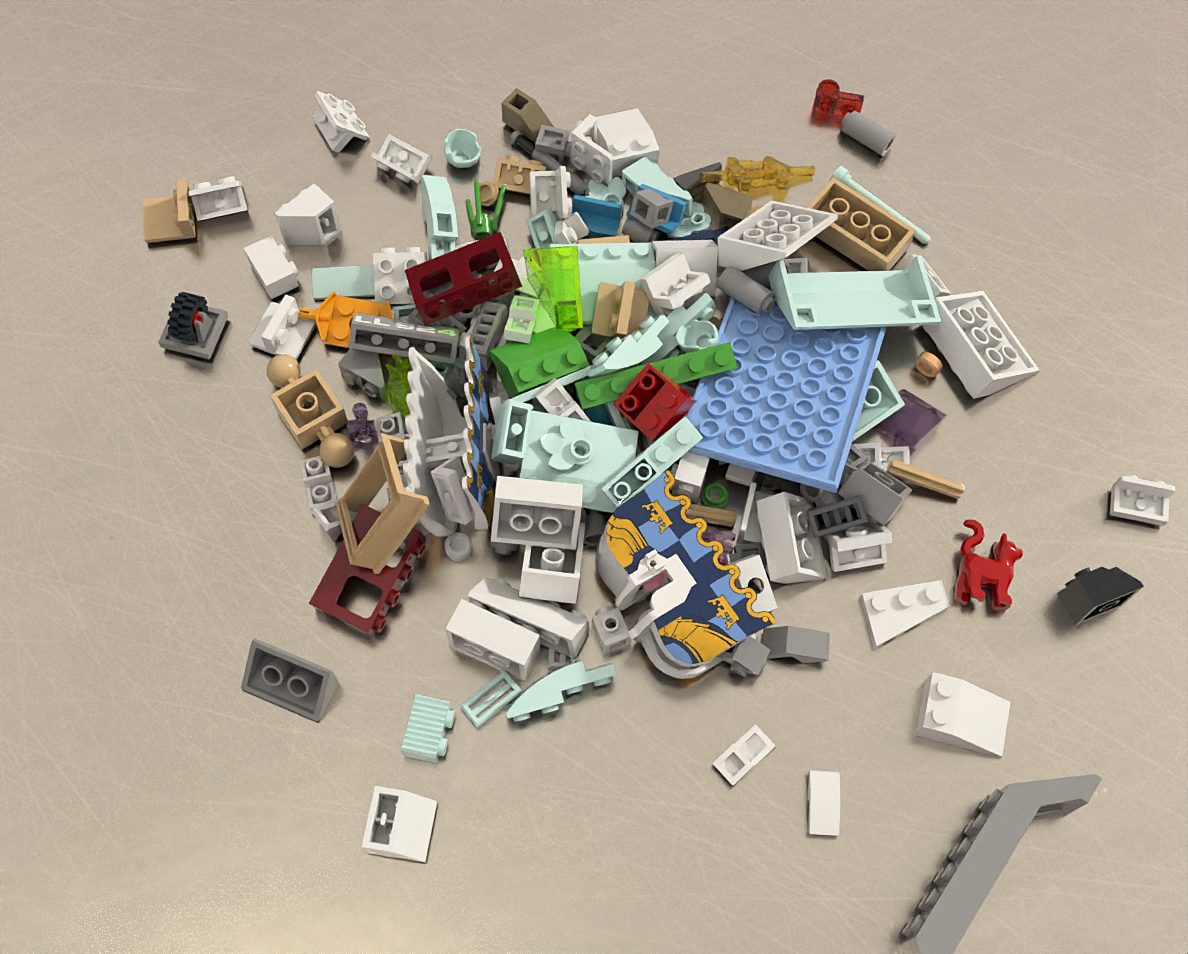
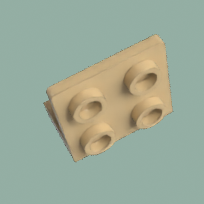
[142,179,196,243]

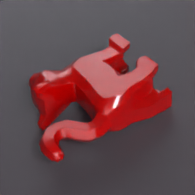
[954,519,1023,610]

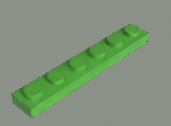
[574,342,738,410]

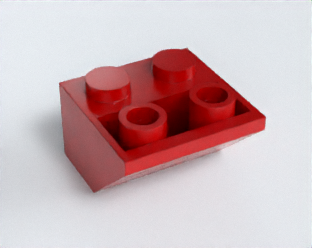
[613,363,696,441]

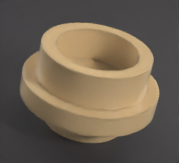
[479,181,499,207]

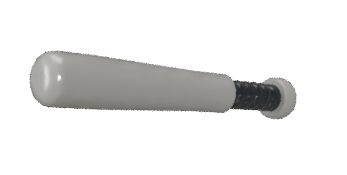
[510,130,587,195]

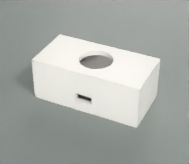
[728,554,778,613]

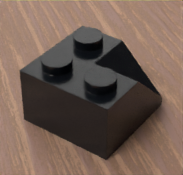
[1059,567,1144,625]

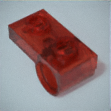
[812,79,864,116]

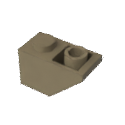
[501,88,555,143]
[703,182,754,229]

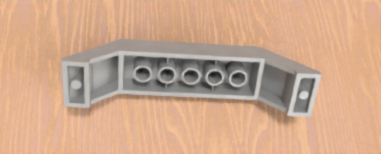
[901,774,1102,954]

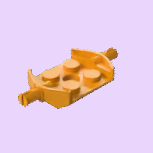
[299,291,394,348]

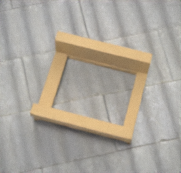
[335,433,430,574]

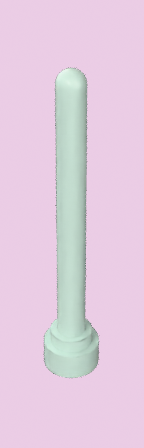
[830,166,930,244]

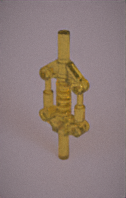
[700,156,815,193]

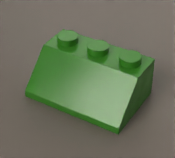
[489,325,590,399]

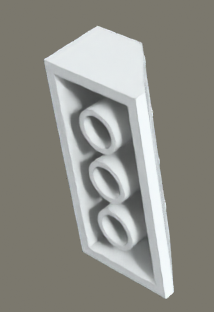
[468,577,590,659]

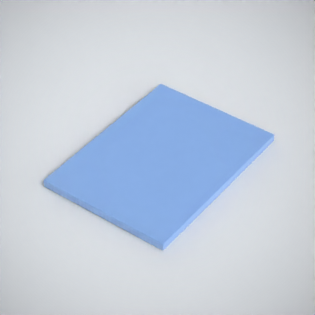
[686,290,887,493]

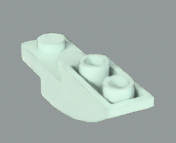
[421,175,458,260]
[641,293,717,365]
[587,313,669,377]
[601,416,703,507]
[505,660,617,722]

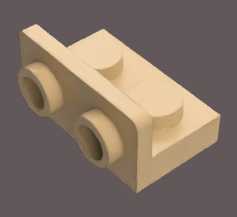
[493,155,548,195]

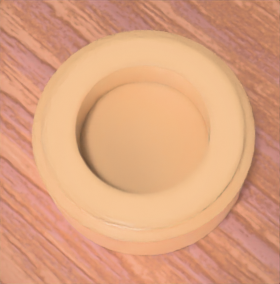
[915,352,942,377]

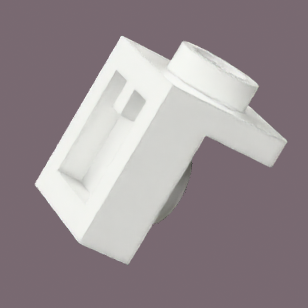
[554,212,589,244]

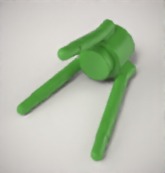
[465,179,506,239]

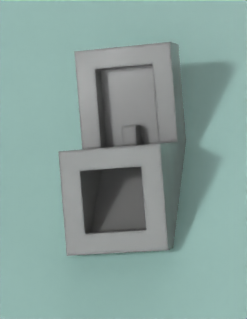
[762,626,830,663]

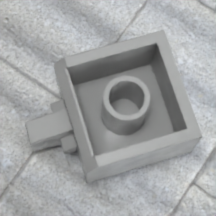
[838,462,912,525]

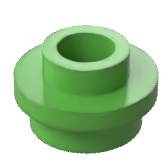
[701,483,729,509]

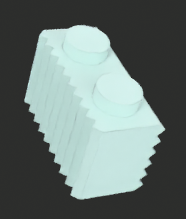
[491,400,534,465]
[401,694,455,763]

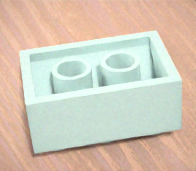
[852,360,905,441]

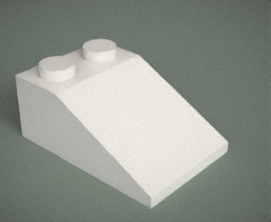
[595,108,659,178]
[915,672,1010,758]

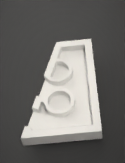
[860,580,950,649]

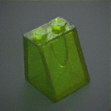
[523,245,584,331]

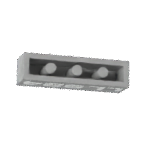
[349,313,459,364]

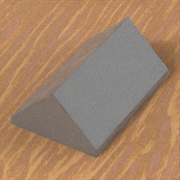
[241,638,339,722]

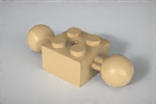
[266,354,354,468]

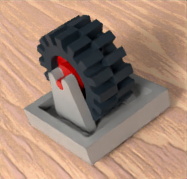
[158,292,228,359]

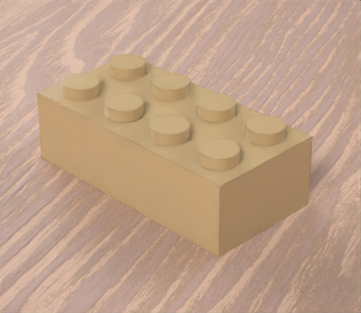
[806,177,916,271]

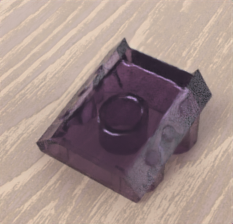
[875,389,947,450]

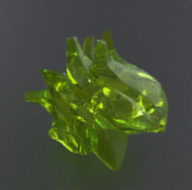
[385,355,430,412]

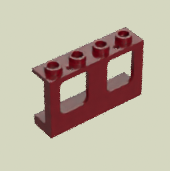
[405,232,523,326]
[309,504,426,637]

